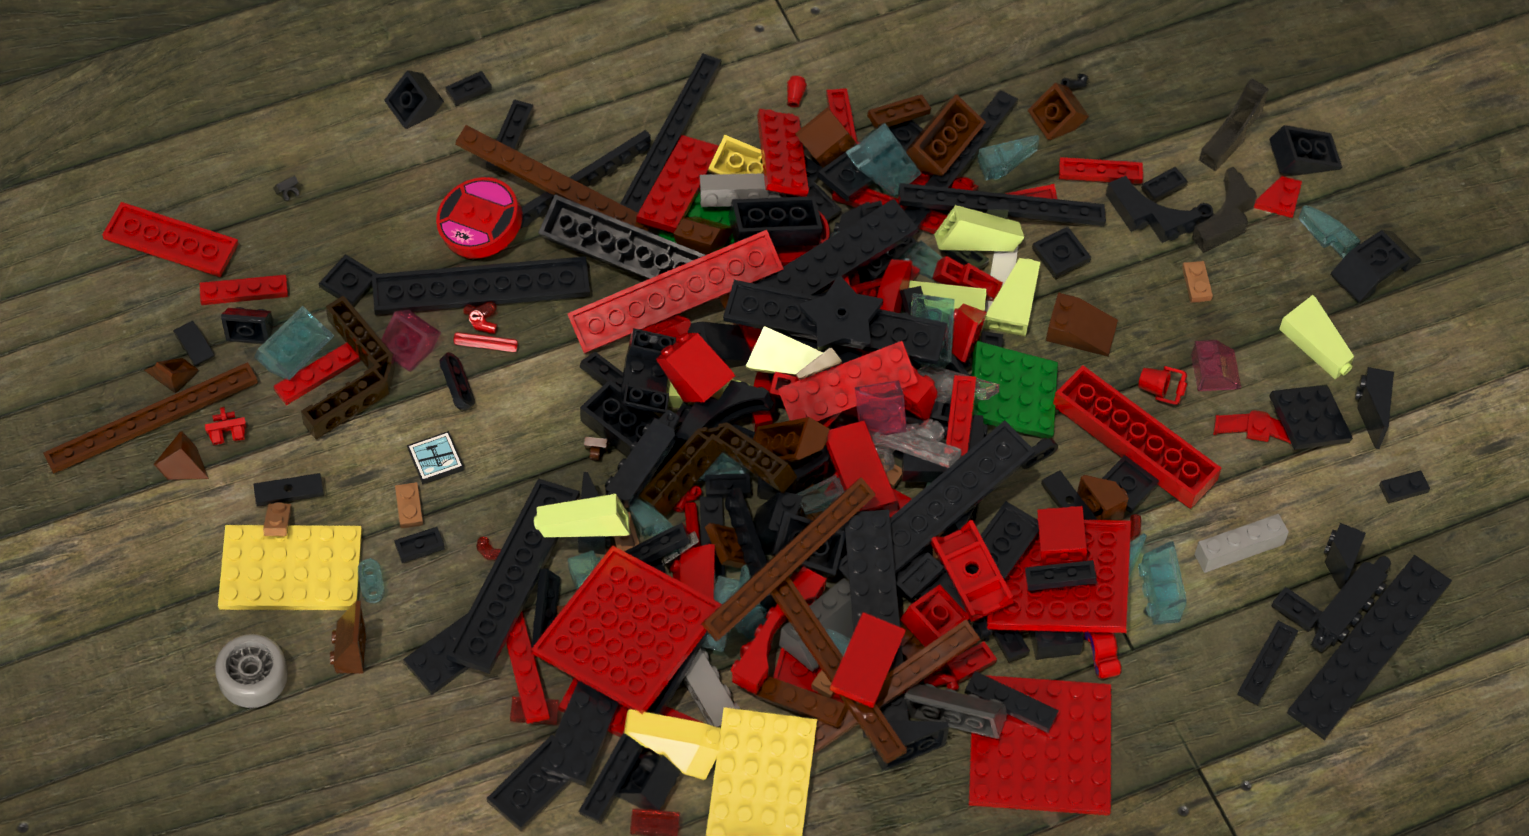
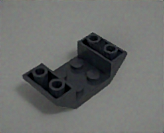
[1330,230,1421,303]
[620,328,676,414]
[757,429,831,500]

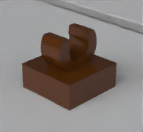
[584,437,608,461]

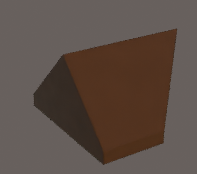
[144,358,199,394]
[153,432,209,480]

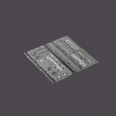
[661,531,699,565]

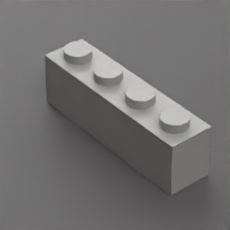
[700,173,786,207]
[1194,514,1289,573]
[682,648,741,728]

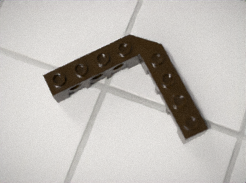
[301,295,395,439]
[639,422,797,518]

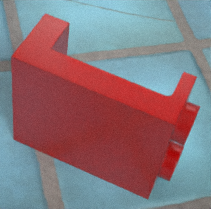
[1037,506,1087,566]

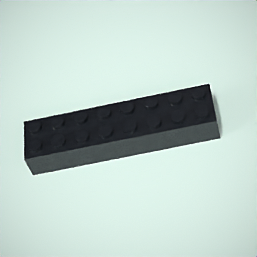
[538,194,705,280]

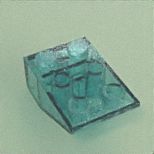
[846,123,921,196]

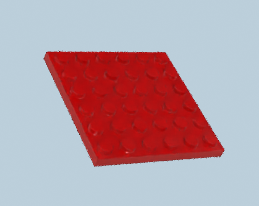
[987,519,1131,633]
[531,546,722,714]
[968,675,1111,816]

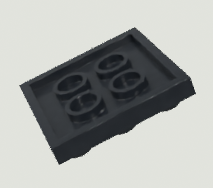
[1269,384,1353,450]

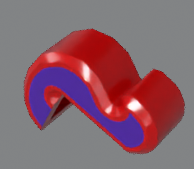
[1084,632,1121,679]

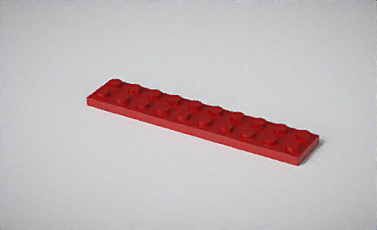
[567,230,784,354]

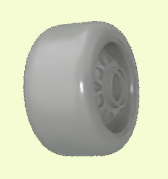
[215,634,288,708]

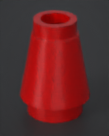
[787,76,807,108]

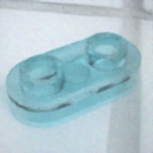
[357,559,385,603]

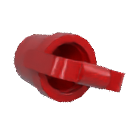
[1138,366,1187,405]

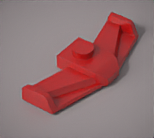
[1213,410,1291,443]

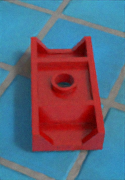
[931,520,1013,622]

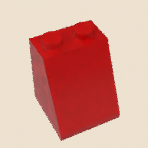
[656,332,735,402]

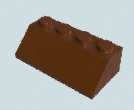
[902,94,986,176]
[753,417,829,462]

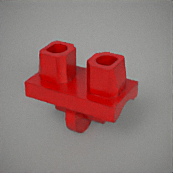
[204,407,247,445]

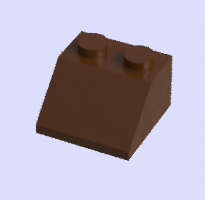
[1027,82,1089,141]
[795,107,856,168]
[673,216,732,255]
[1077,475,1128,520]

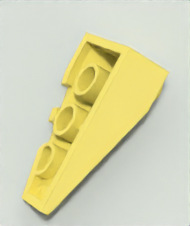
[708,135,764,175]
[624,709,721,780]

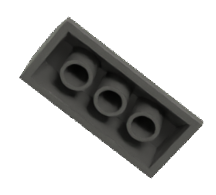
[779,578,854,672]
[904,683,1007,739]

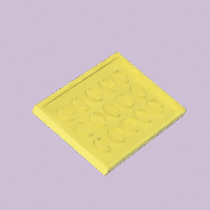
[218,525,362,610]
[706,707,817,836]

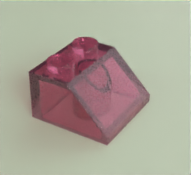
[381,310,441,372]
[1191,340,1241,391]
[855,380,907,435]

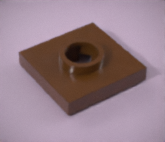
[705,523,749,570]

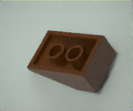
[1046,293,1118,357]
[330,600,367,674]

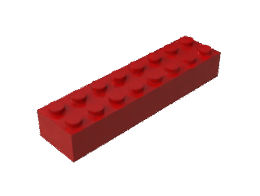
[1053,365,1222,509]

